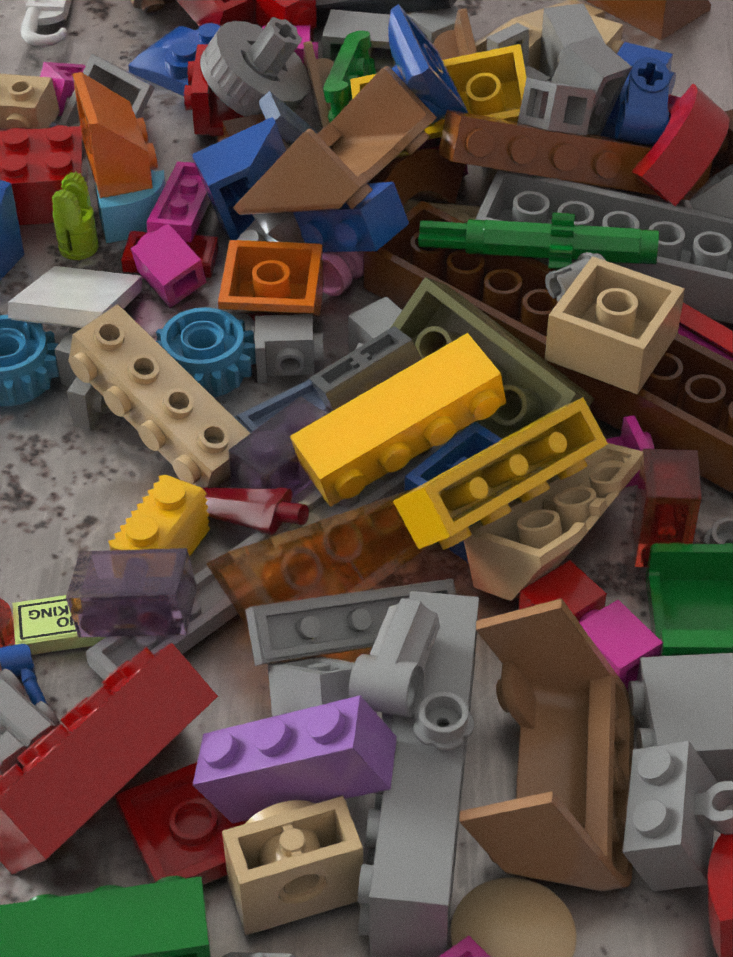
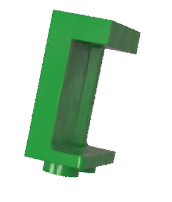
[645,543,733,656]

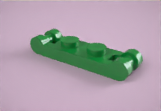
[323,31,376,123]

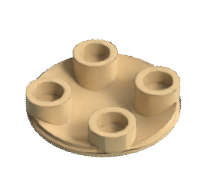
[451,877,577,957]

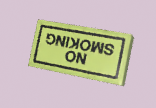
[12,587,126,655]

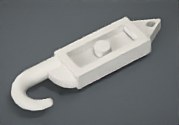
[21,0,72,47]

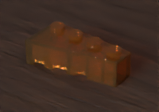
[206,487,430,629]

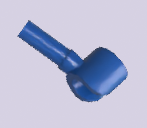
[0,644,48,705]

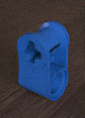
[615,57,670,146]

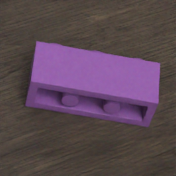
[193,696,397,823]

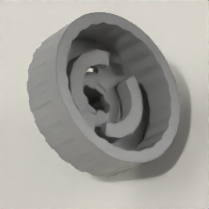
[200,17,311,117]

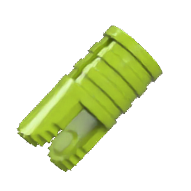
[52,171,99,260]

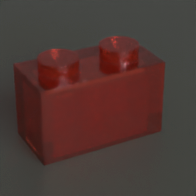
[632,449,702,567]

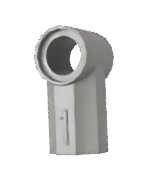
[349,598,440,718]

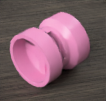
[323,251,364,296]

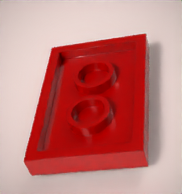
[115,762,248,885]

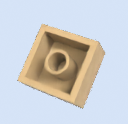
[545,256,685,394]

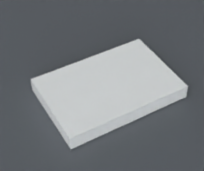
[8,266,142,328]

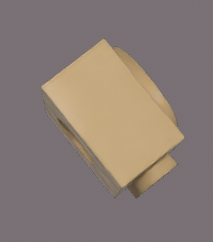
[222,796,363,936]

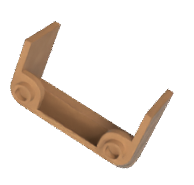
[459,598,634,891]

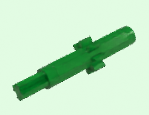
[419,212,659,270]

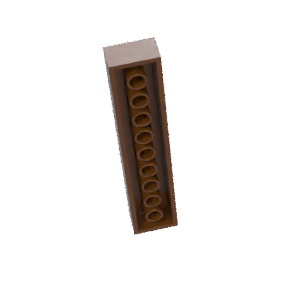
[363,201,733,493]

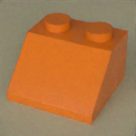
[72,72,158,198]
[218,240,324,317]

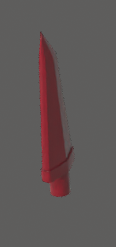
[203,487,309,535]

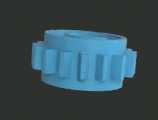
[156,307,256,398]
[0,315,59,406]

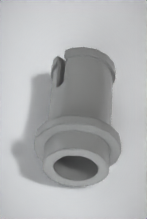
[545,252,606,302]

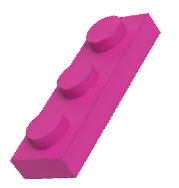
[147,161,210,242]

